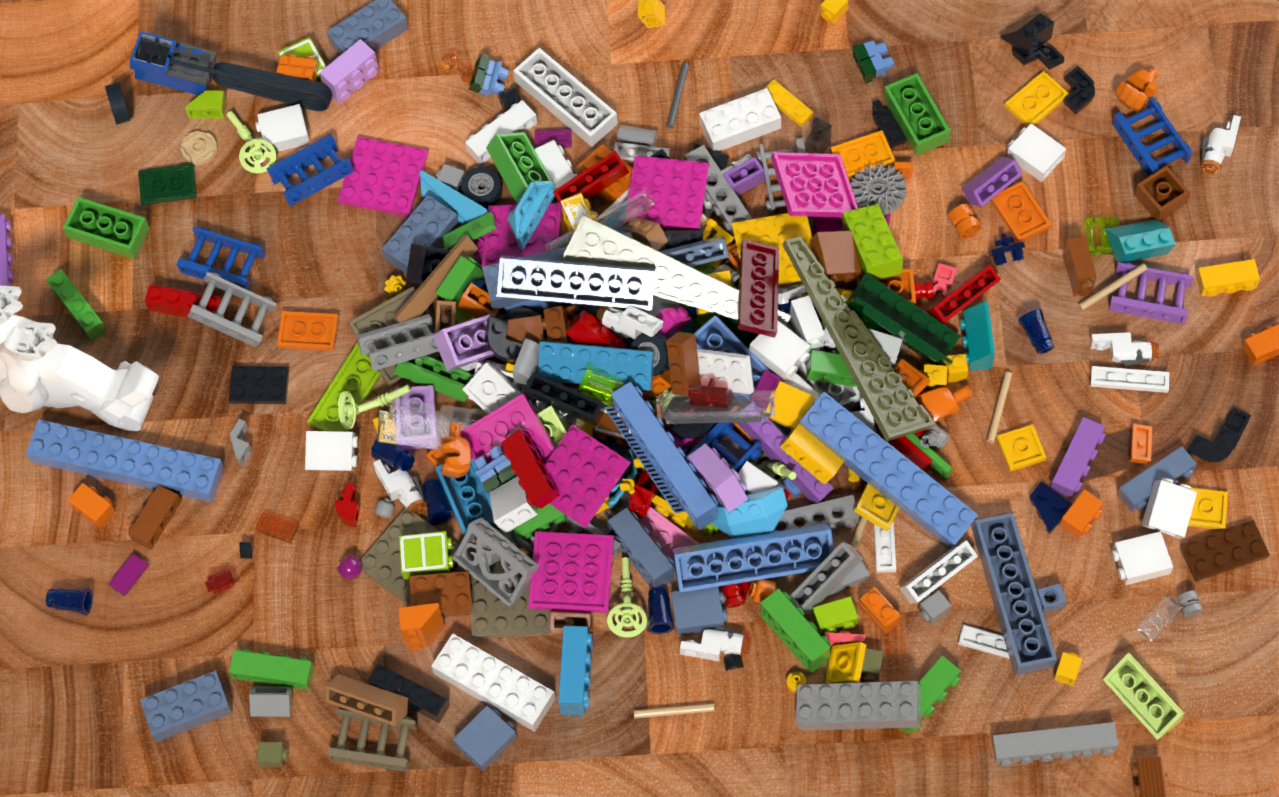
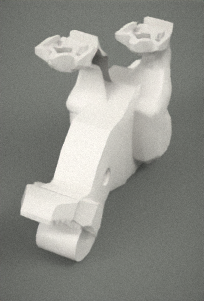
[0,286,159,431]

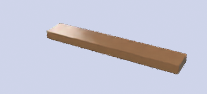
[393,235,478,323]

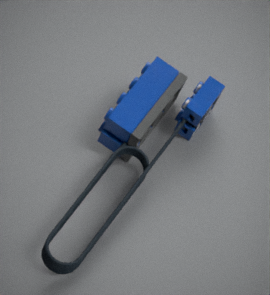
[130,31,333,111]

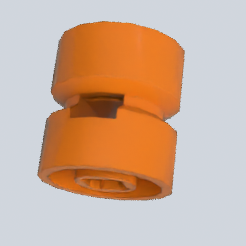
[948,204,982,239]

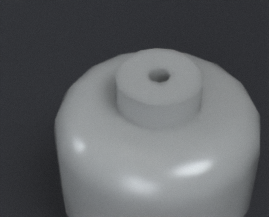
[374,498,395,518]

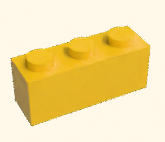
[1196,259,1260,297]
[780,424,844,485]

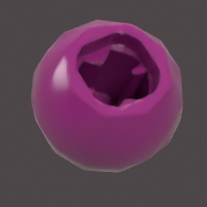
[337,555,362,580]

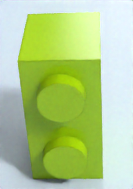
[812,596,858,636]

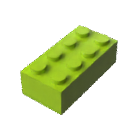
[842,204,903,280]

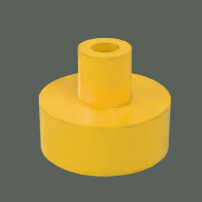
[786,671,806,693]

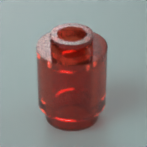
[205,570,236,595]

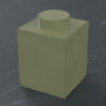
[861,648,883,681]
[257,742,288,768]

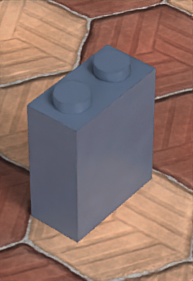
[671,587,728,636]
[453,706,517,772]

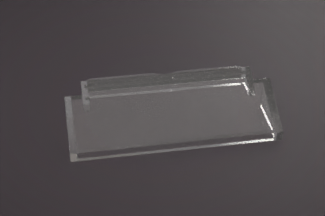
[544,187,655,251]
[656,390,777,424]
[377,398,483,450]

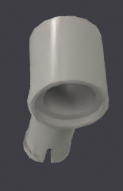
[920,424,950,449]

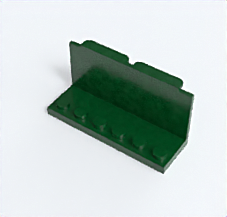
[846,273,961,366]

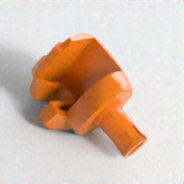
[1115,68,1158,112]
[916,385,972,422]
[440,422,472,478]

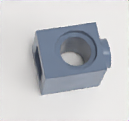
[1037,584,1067,614]

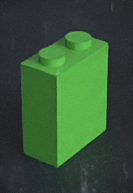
[435,256,484,307]

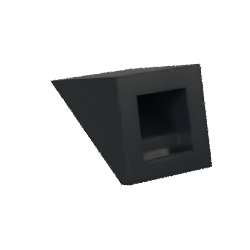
[239,542,254,559]
[723,655,744,671]

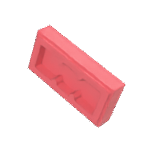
[825,631,865,646]

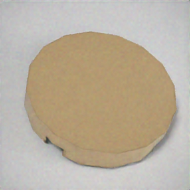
[180,131,217,165]

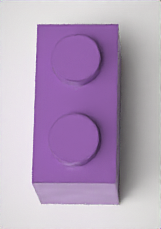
[723,157,765,196]

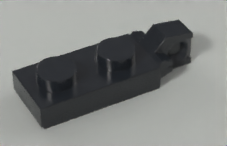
[872,100,907,149]

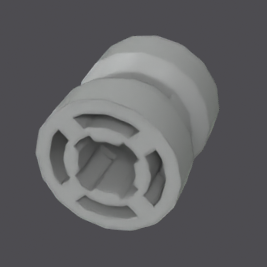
[1177,591,1203,617]

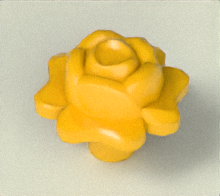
[384,275,406,297]

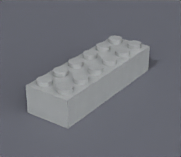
[796,681,921,731]

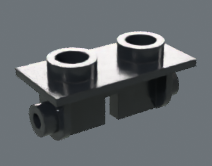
[665,230,703,250]

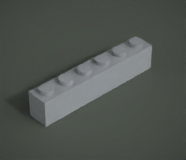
[991,722,1119,766]

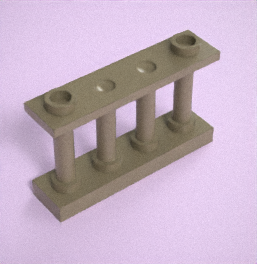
[327,708,417,773]

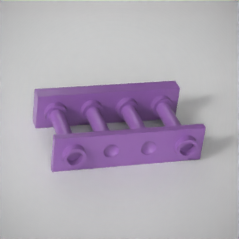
[1109,262,1194,325]

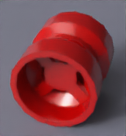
[914,280,933,300]
[722,583,746,608]

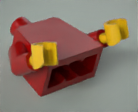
[620,457,658,518]

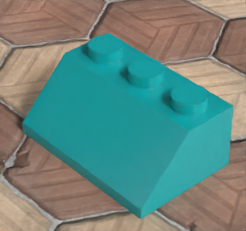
[1105,219,1176,264]
[959,301,995,371]

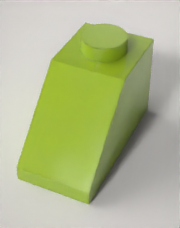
[185,89,227,119]

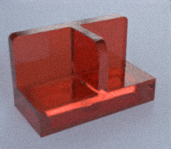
[688,378,733,408]

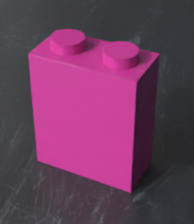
[655,306,692,339]

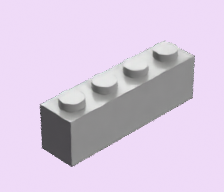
[790,542,863,615]

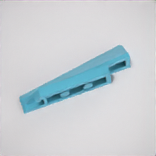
[419,170,488,226]

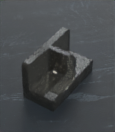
[805,117,832,154]

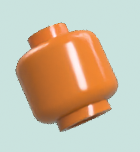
[749,579,777,604]

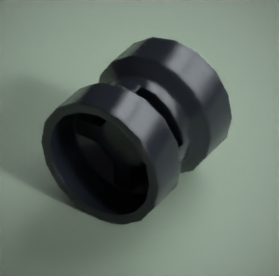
[498,87,521,111]

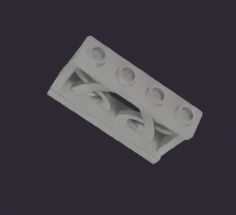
[452,517,539,606]

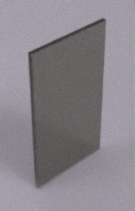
[1064,428,1142,482]

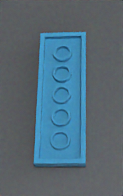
[538,341,654,391]

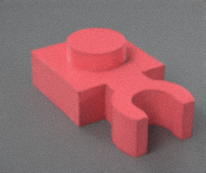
[933,263,957,298]

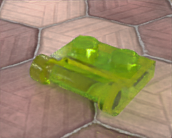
[1084,218,1119,256]
[577,369,624,407]

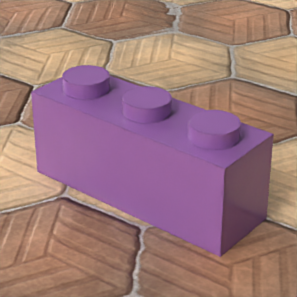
[962,156,1023,207]

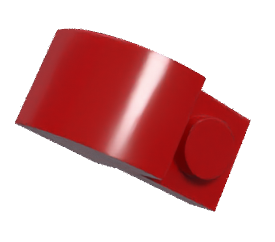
[335,483,360,528]

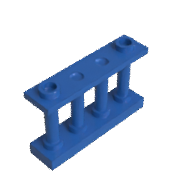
[1112,96,1192,177]
[266,134,354,207]
[176,226,265,291]
[685,414,762,500]

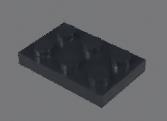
[229,366,290,404]

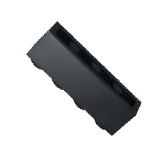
[524,373,605,426]
[368,664,449,723]

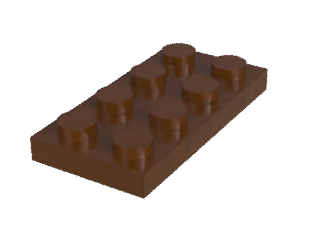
[1179,520,1270,582]

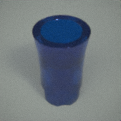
[1018,309,1054,355]
[371,435,415,471]
[422,479,455,525]
[647,587,675,634]
[46,588,93,615]

